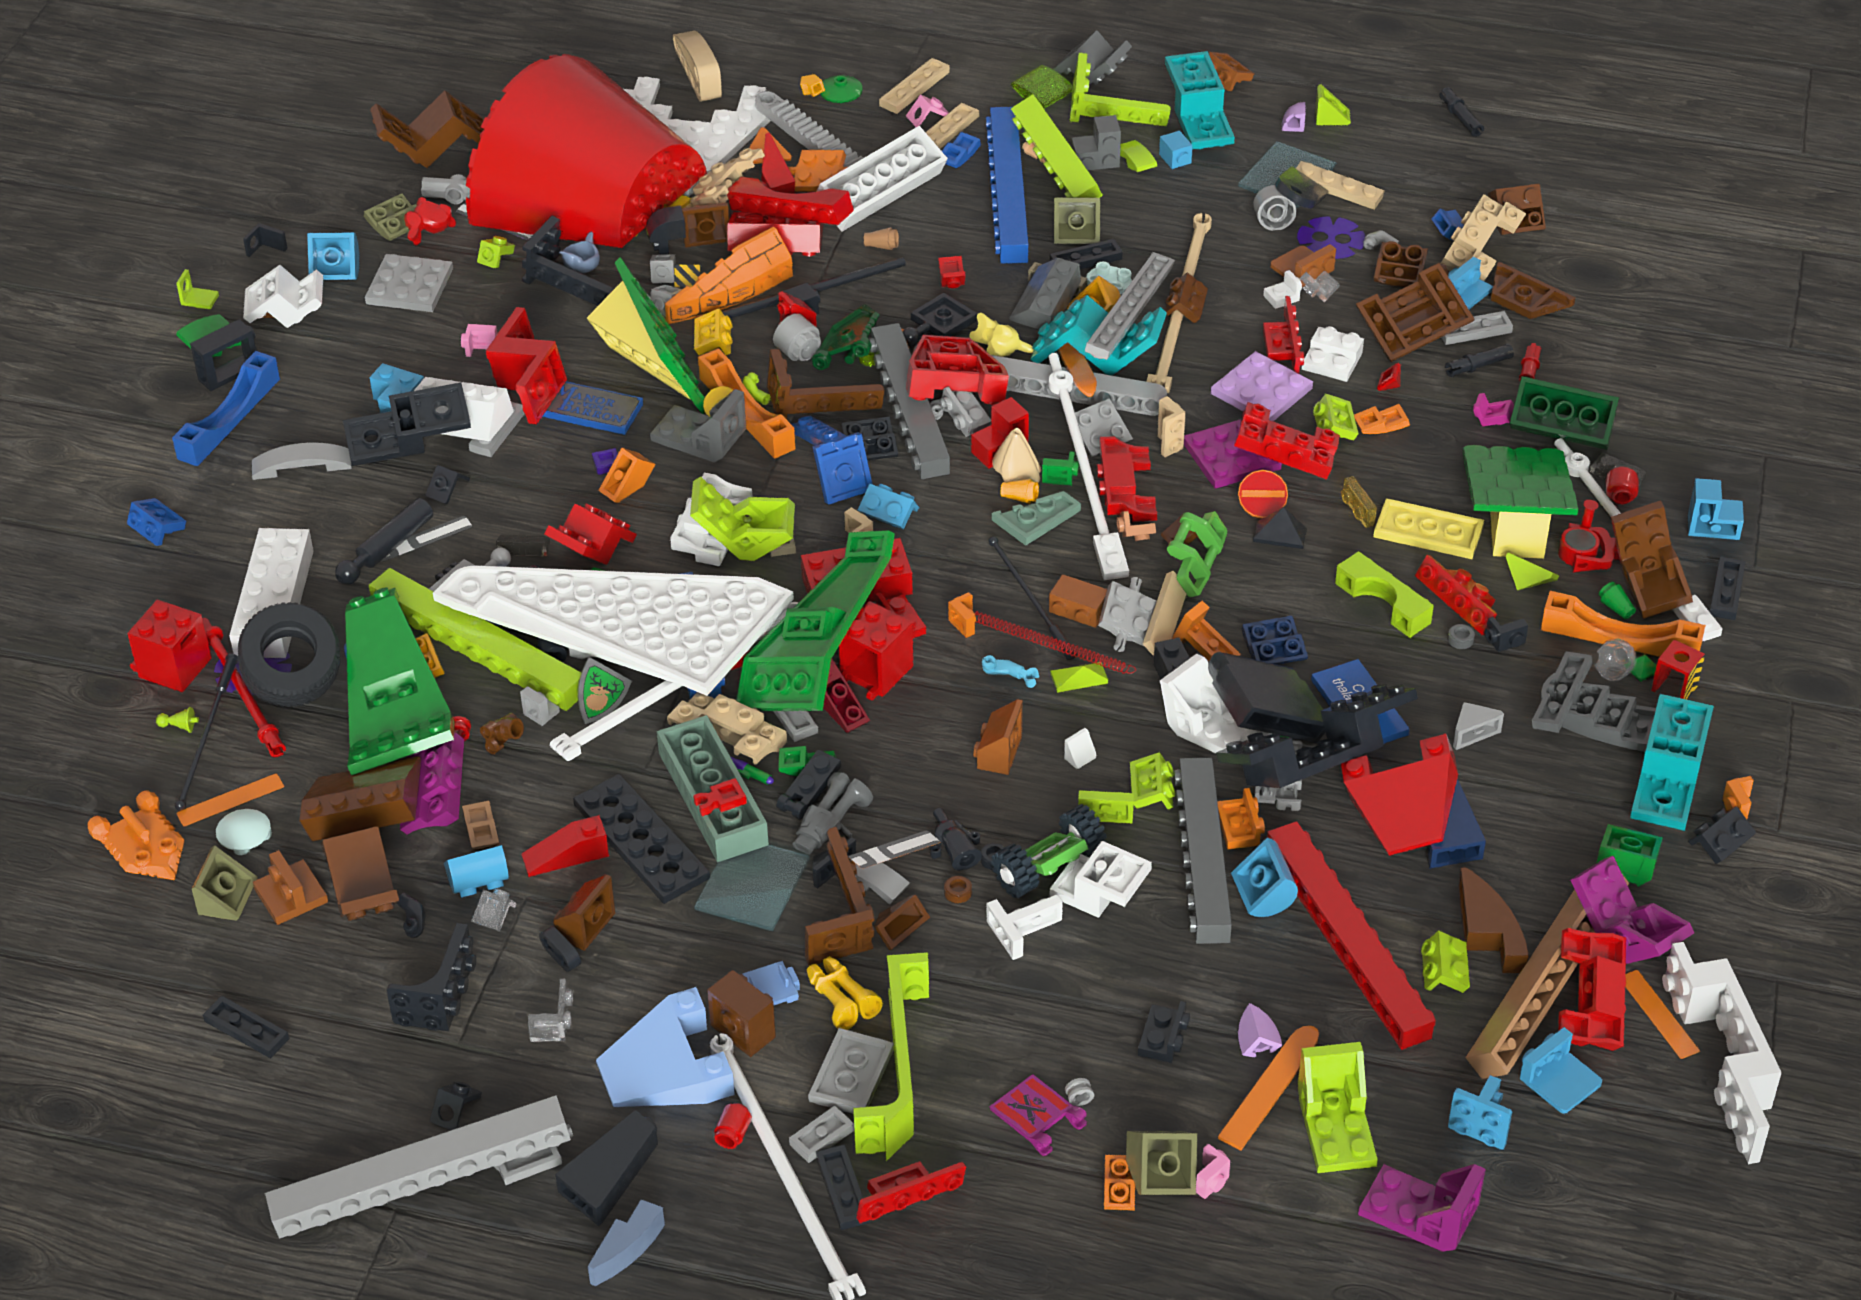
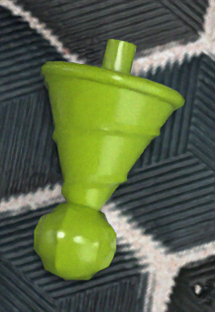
[156,707,199,733]

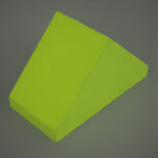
[1315,84,1351,125]

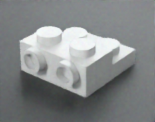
[1302,326,1364,382]

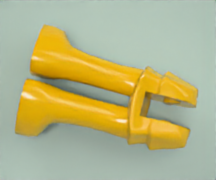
[807,956,883,1030]

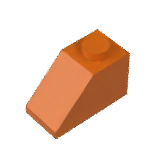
[598,448,656,503]

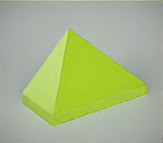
[1506,553,1559,590]
[1051,662,1108,693]

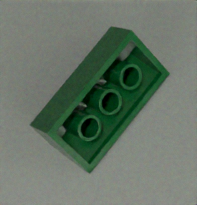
[1510,376,1619,450]

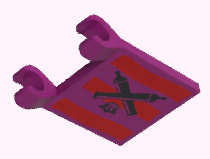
[990,1074,1087,1156]

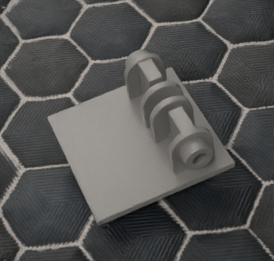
[1069,398,1133,457]

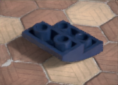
[1241,616,1308,665]

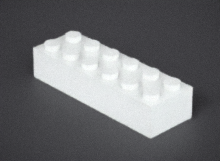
[817,126,948,232]
[229,528,314,658]

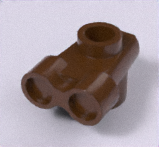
[480,713,524,755]

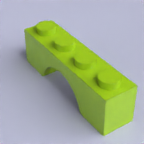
[1335,551,1434,638]

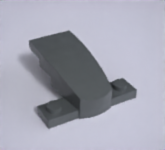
[1532,651,1656,752]

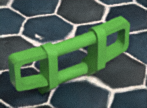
[1167,511,1227,597]

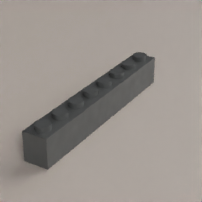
[868,323,950,480]
[1174,758,1232,944]

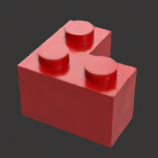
[971,397,1029,469]

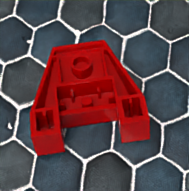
[906,335,1009,405]
[1341,734,1458,856]

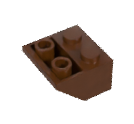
[1488,184,1546,235]

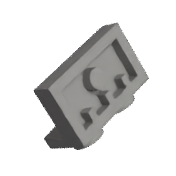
[941,387,991,437]

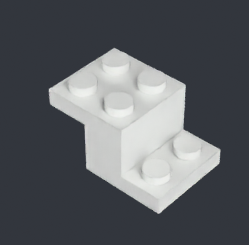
[243,265,323,328]
[1050,841,1152,918]

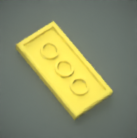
[1373,499,1484,559]

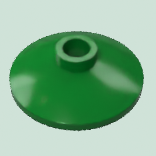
[820,75,862,103]

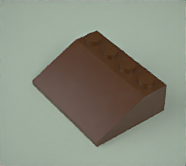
[299,756,421,841]

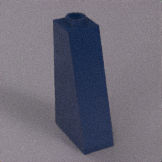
[1427,778,1486,868]

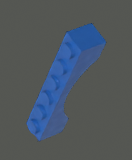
[172,351,280,467]

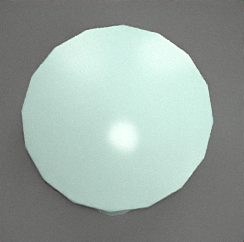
[1086,262,1132,294]
[216,809,272,855]

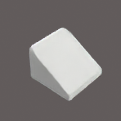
[1064,728,1096,769]

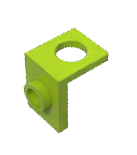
[177,269,219,309]

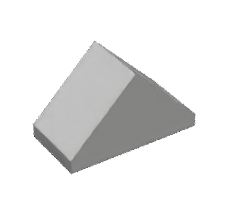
[1453,702,1504,750]

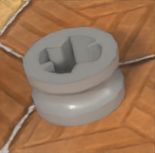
[1065,1078,1094,1106]

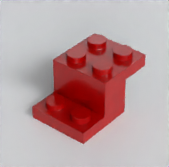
[544,503,637,565]

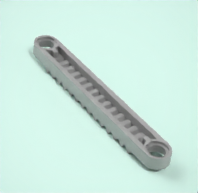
[756,91,863,167]

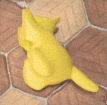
[969,313,1033,357]

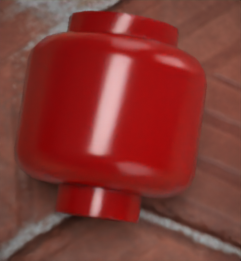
[1606,466,1639,504]

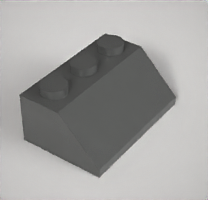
[1010,258,1081,329]

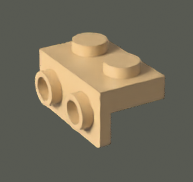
[1158,396,1185,457]

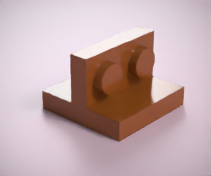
[253,850,328,925]

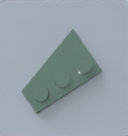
[992,491,1081,545]

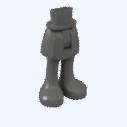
[793,772,873,854]

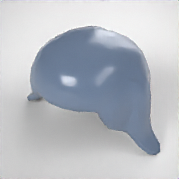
[559,232,600,274]

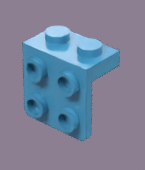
[1520,1027,1602,1113]

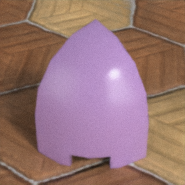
[1282,102,1305,132]
[1238,1003,1282,1057]

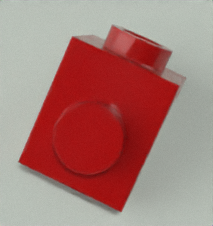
[938,256,966,288]

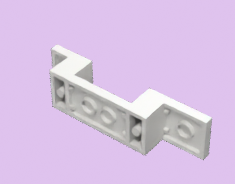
[1662,942,1781,1164]

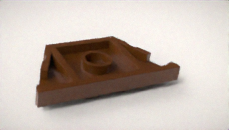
[1491,262,1576,319]

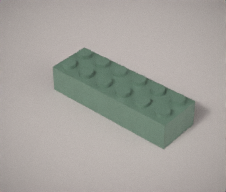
[657,715,769,862]

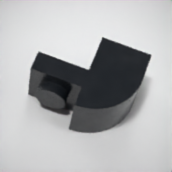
[646,205,686,255]

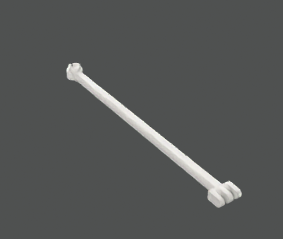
[550,602,798,761]
[710,1034,866,1300]

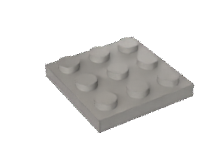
[365,254,453,312]

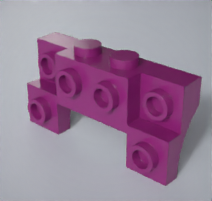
[400,732,464,835]

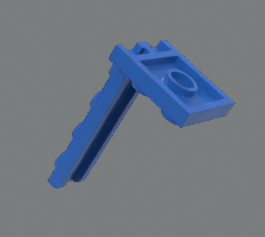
[791,416,873,504]

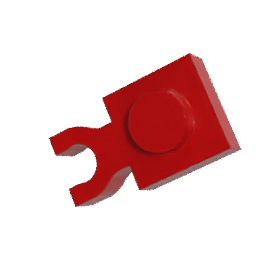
[693,778,747,816]

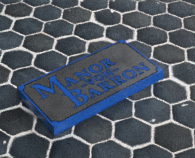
[542,382,643,435]

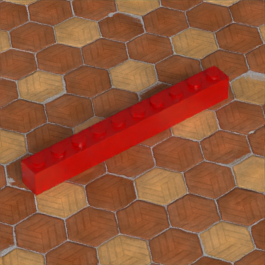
[1267,822,1436,1050]

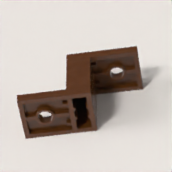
[370,91,484,168]
[321,826,399,921]

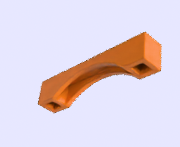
[698,348,795,459]
[1541,591,1706,662]

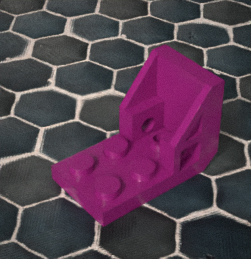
[1571,856,1694,964]
[1358,1164,1486,1252]

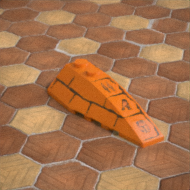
[665,227,793,324]

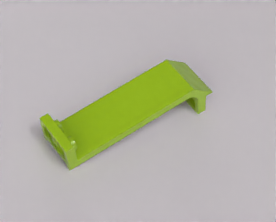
[853,953,929,1161]

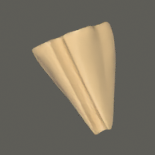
[992,428,1041,482]

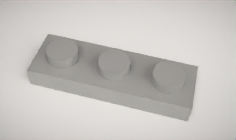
[1441,311,1513,345]
[469,402,525,457]

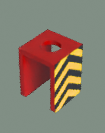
[1651,640,1705,700]

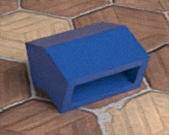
[1432,208,1464,240]

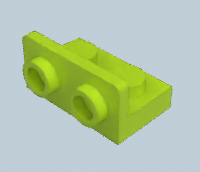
[1313,393,1358,441]
[1130,752,1175,809]
[1078,791,1134,823]

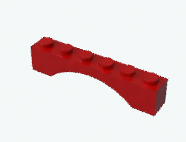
[727,177,854,225]

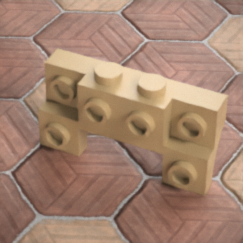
[685,148,765,208]
[1440,195,1526,281]
[667,692,787,764]

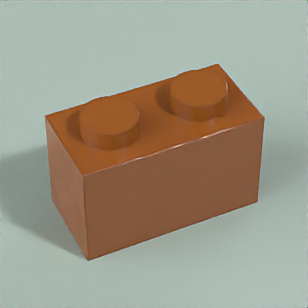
[1049,574,1107,628]

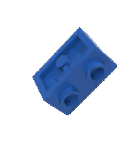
[127,498,186,546]

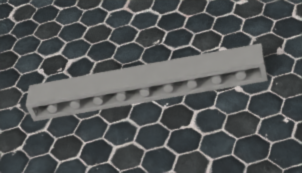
[265,1096,571,1238]

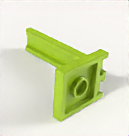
[1070,53,1170,126]

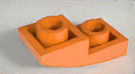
[1104,1155,1135,1210]

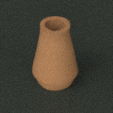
[864,227,899,250]

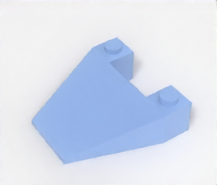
[596,987,735,1107]

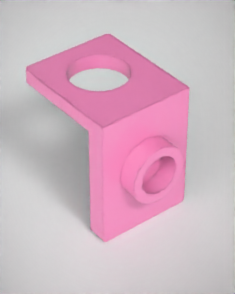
[906,95,949,127]

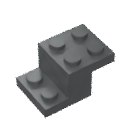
[1051,30,1132,85]

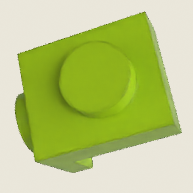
[477,236,515,268]

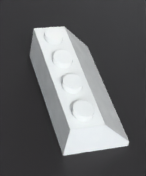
[414,377,514,441]

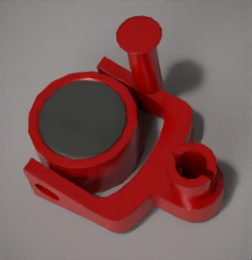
[1558,500,1619,573]

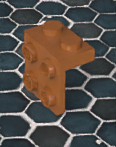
[1270,244,1336,288]

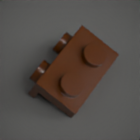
[1165,272,1208,323]

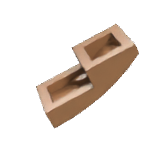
[462,801,499,850]

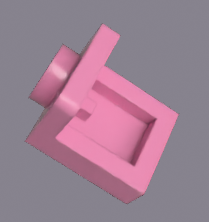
[461,324,497,357]
[1196,1144,1230,1199]

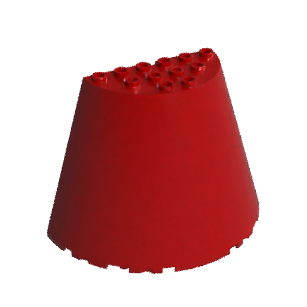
[466,54,707,248]

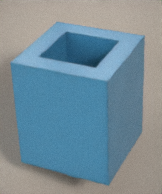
[1159,131,1192,169]

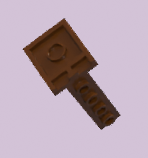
[766,349,884,420]
[805,827,874,966]

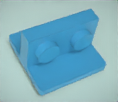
[1448,256,1493,309]
[1448,1075,1512,1150]

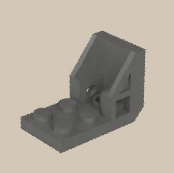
[650,389,746,462]

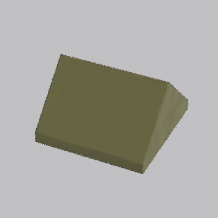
[192,845,258,921]

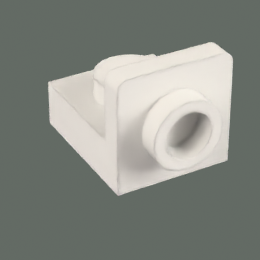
[1263,270,1302,309]

